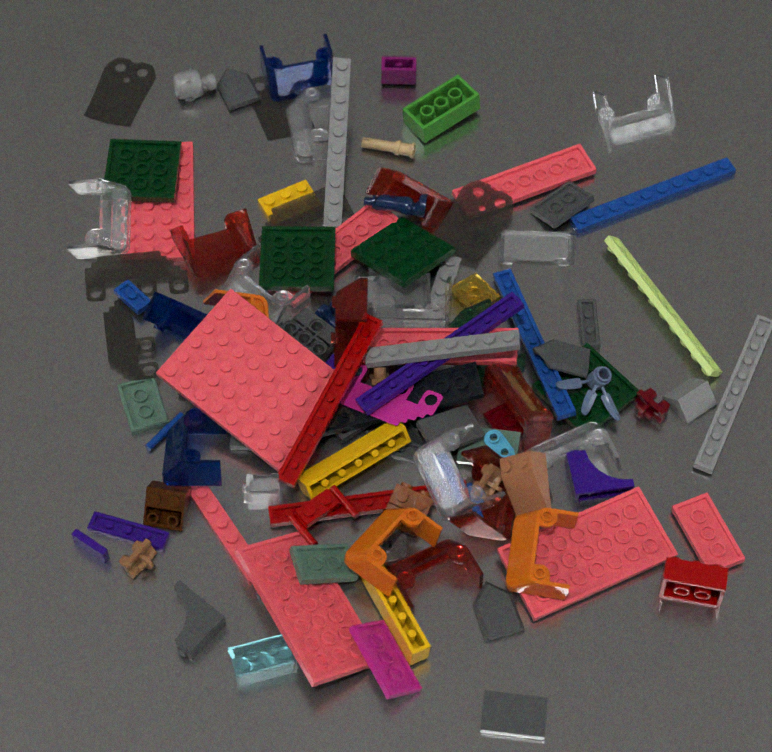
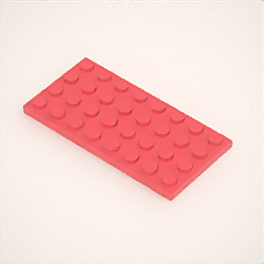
[121,142,195,265]
[496,486,678,621]
[235,531,369,687]

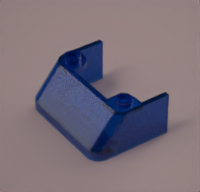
[259,33,333,101]
[142,291,207,338]
[162,408,227,486]

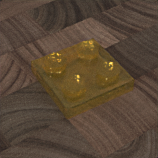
[447,273,500,316]

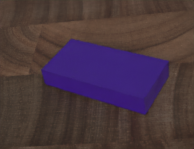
[71,529,110,564]

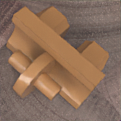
[369,366,390,387]
[471,463,503,503]
[119,539,157,579]

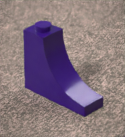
[565,450,635,503]

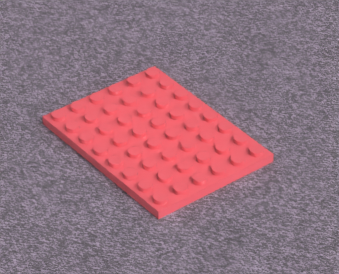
[156,288,352,472]

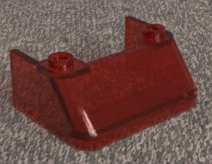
[365,167,455,229]
[331,278,368,367]
[483,364,553,452]
[449,445,516,541]
[387,539,484,616]

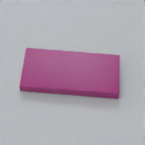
[349,620,422,699]

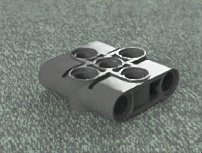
[282,308,344,362]

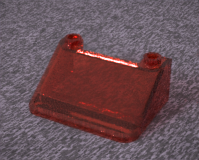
[170,208,259,278]

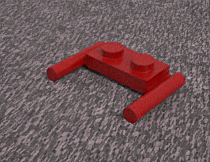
[287,485,360,545]

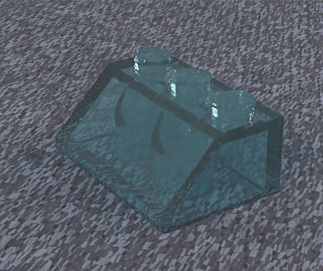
[228,634,299,687]

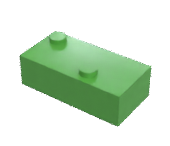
[402,75,480,143]

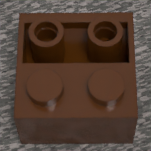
[143,480,191,531]

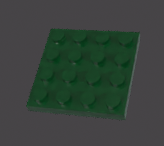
[101,139,182,203]
[351,217,455,288]
[259,226,336,291]
[531,343,639,439]

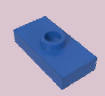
[114,279,153,315]

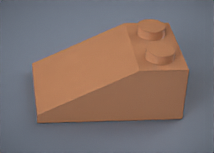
[500,451,551,516]

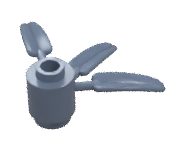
[556,366,621,421]

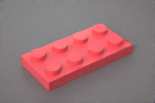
[671,492,746,568]

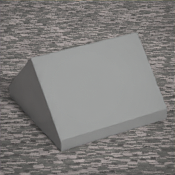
[663,377,717,425]

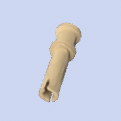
[361,137,416,158]

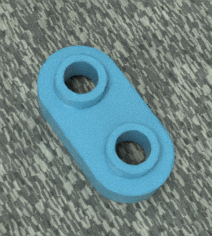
[484,430,515,464]

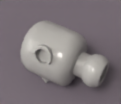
[173,69,217,102]

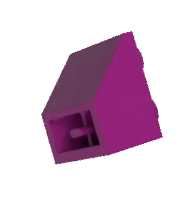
[381,55,417,85]

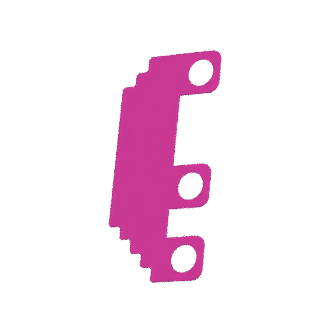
[340,364,443,426]

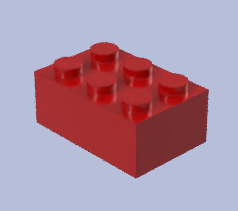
[658,557,729,608]

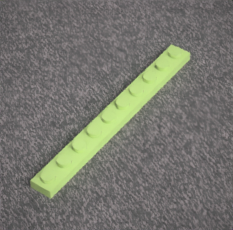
[604,235,723,377]

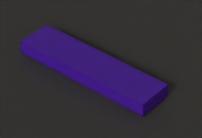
[87,511,170,552]

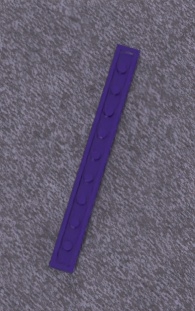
[355,292,525,416]

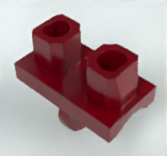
[635,388,670,424]

